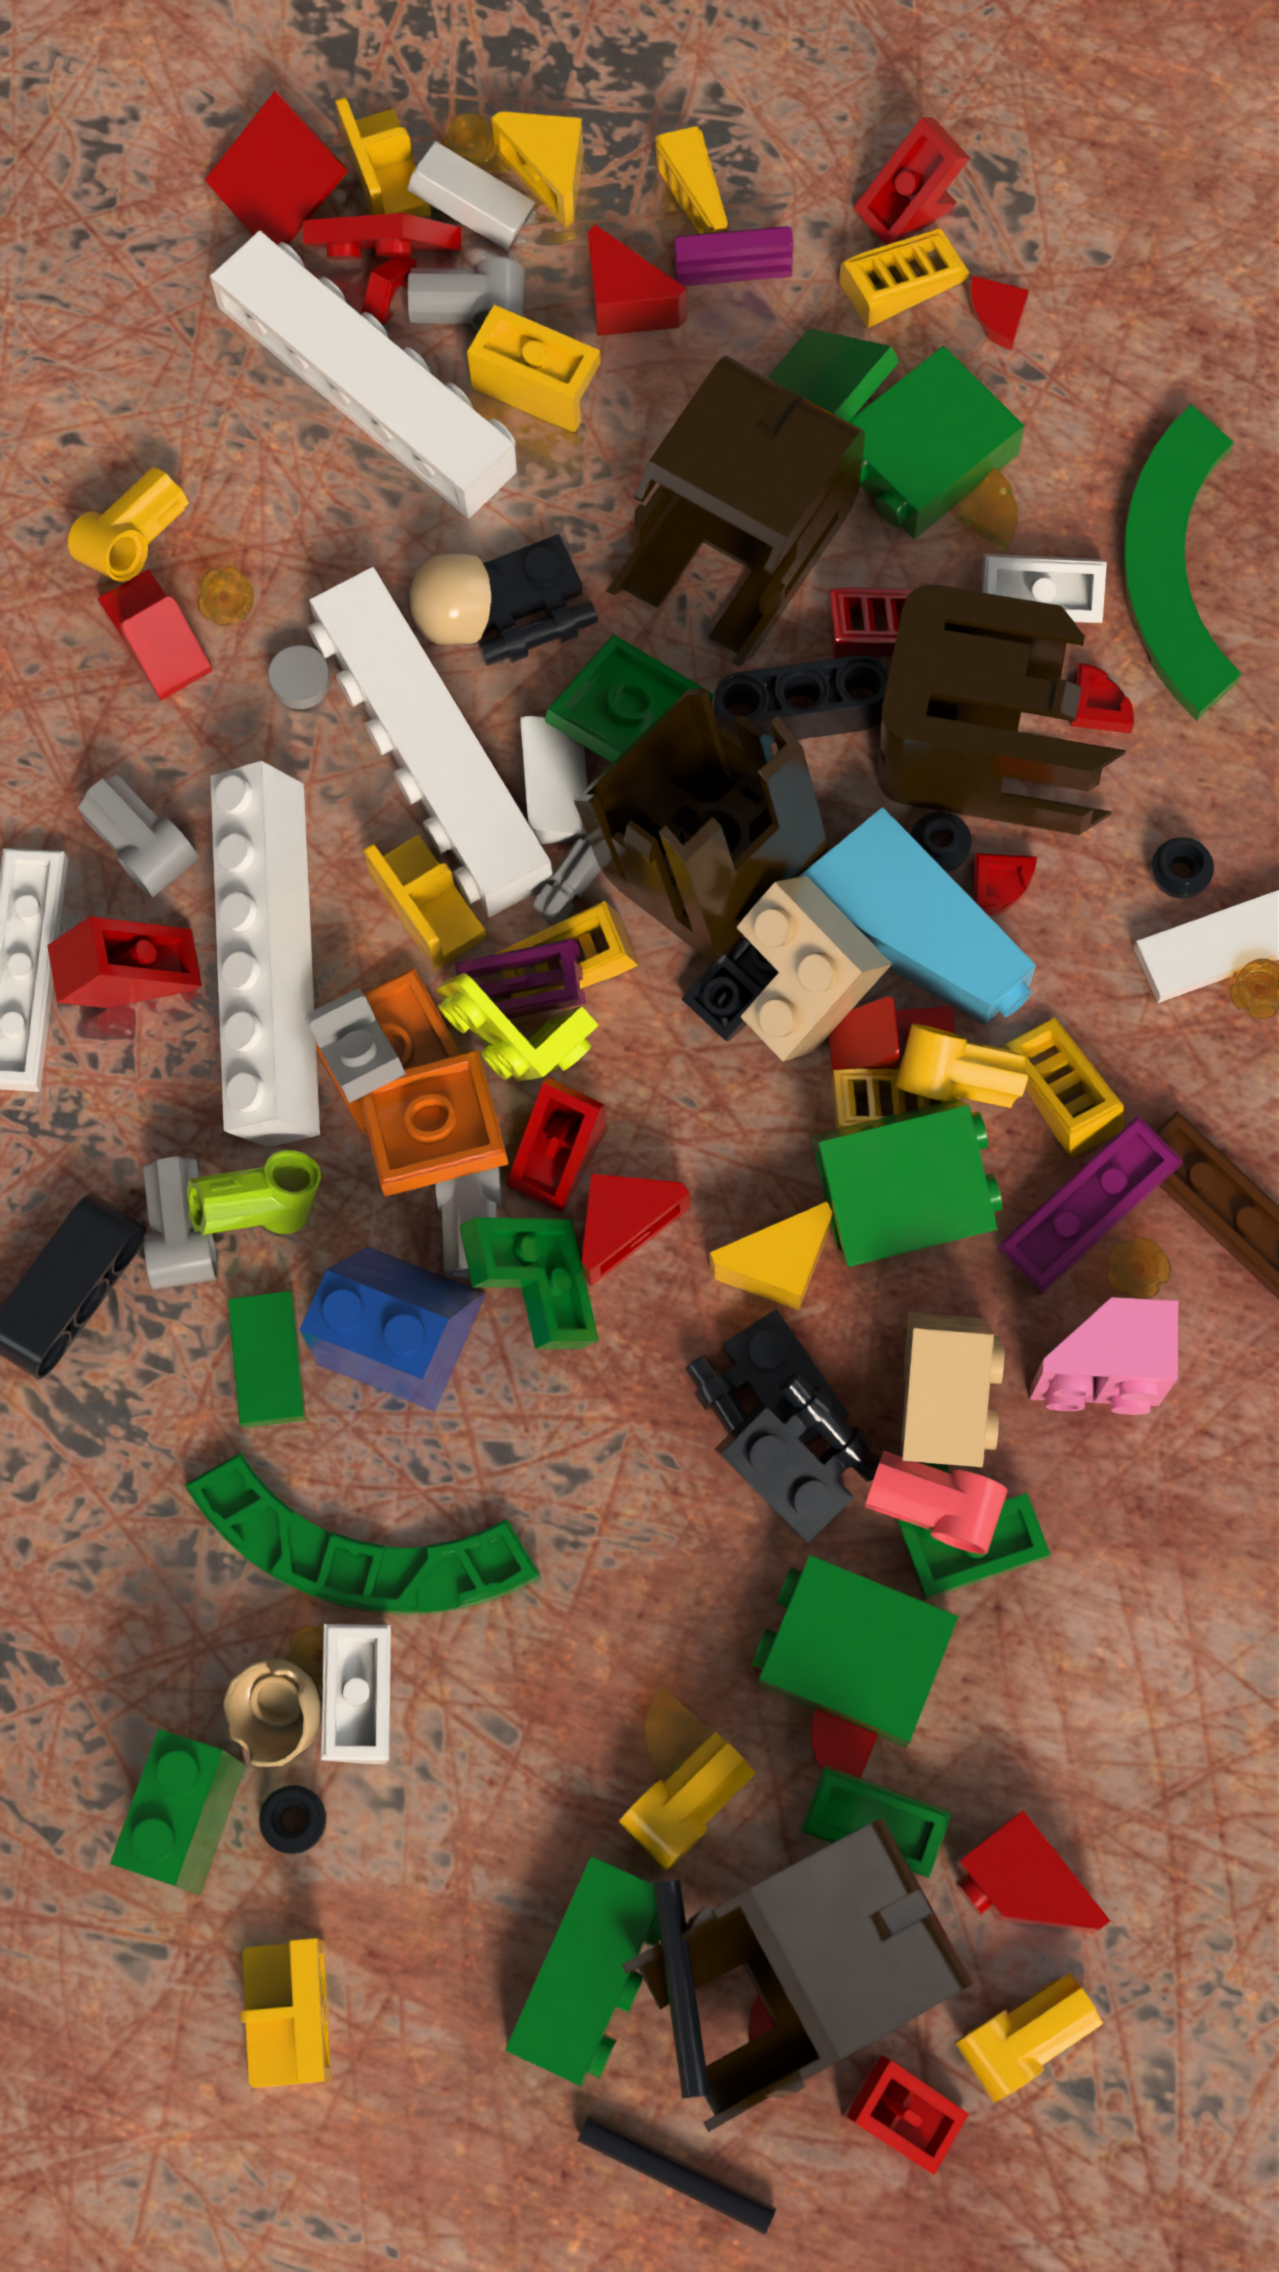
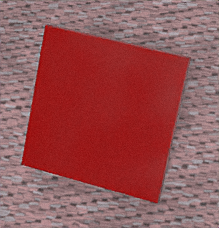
[204,91,349,245]

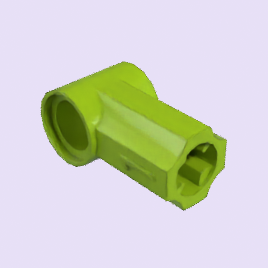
[186,1150,321,1235]

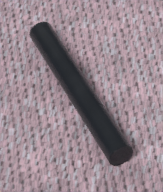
[653,1879,710,2098]
[577,2115,777,2235]

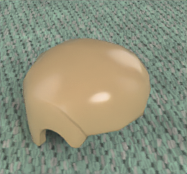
[408,553,491,645]
[223,1657,322,1767]

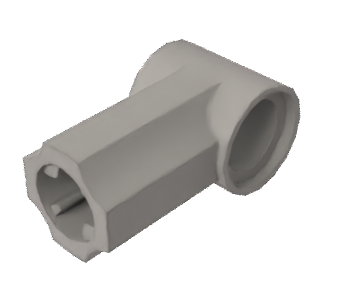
[408,257,525,332]
[77,775,199,899]
[143,1156,218,1289]
[435,1167,503,1280]

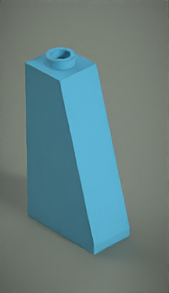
[799,807,1036,1025]

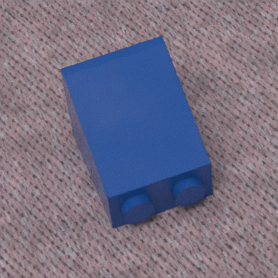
[299,1246,485,1412]

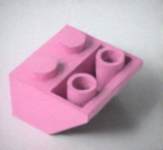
[1029,1297,1178,1415]

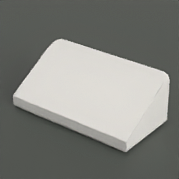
[407,141,535,251]
[982,554,1107,623]
[520,716,587,844]
[321,1624,391,1764]

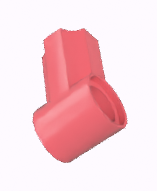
[865,1451,1008,1554]

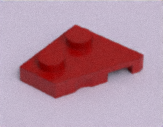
[303,213,462,260]

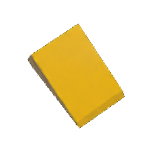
[491,111,584,229]
[709,1201,833,1311]

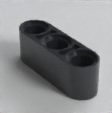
[714,655,889,743]
[0,1193,147,1380]

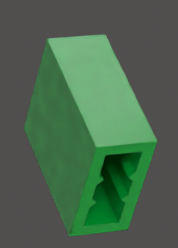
[849,346,1025,539]
[810,1099,1003,1267]
[751,1555,959,1749]
[110,1728,246,1895]

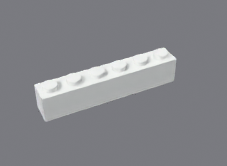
[210,230,517,519]
[307,567,553,918]
[210,761,320,1147]

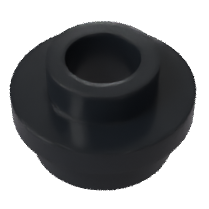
[911,812,972,872]
[1151,838,1214,899]
[259,1785,327,1854]

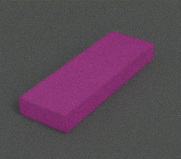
[998,1115,1183,1295]

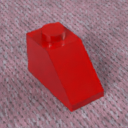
[47,916,202,1008]
[954,1810,1111,1933]

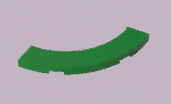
[1122,404,1242,721]
[184,1452,541,1615]

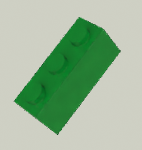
[505,1856,661,2086]

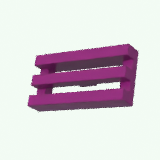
[674,226,794,286]
[455,939,586,1019]

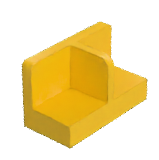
[335,97,431,218]
[467,305,601,432]
[363,834,487,971]
[239,1938,332,2088]

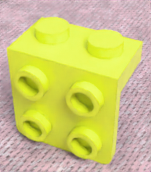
[436,973,599,1082]

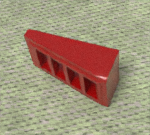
[827,587,914,659]

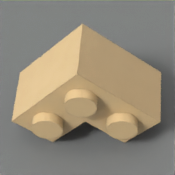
[736,876,892,1062]
[900,1312,1005,1467]

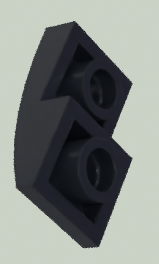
[681,937,779,1042]

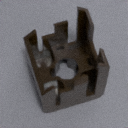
[606,356,865,667]
[879,585,1126,835]
[574,688,828,962]
[621,1818,974,2132]

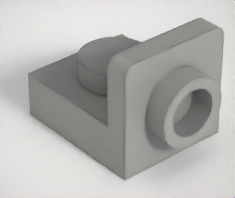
[305,989,406,1103]

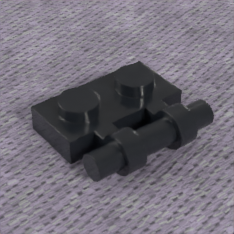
[478,534,599,666]
[685,1309,849,1447]
[714,1373,881,1544]

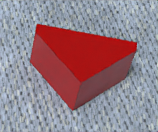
[588,224,687,336]
[506,1077,607,1212]
[581,1174,690,1287]
[842,2055,969,2175]

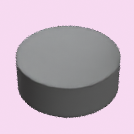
[268,645,331,709]

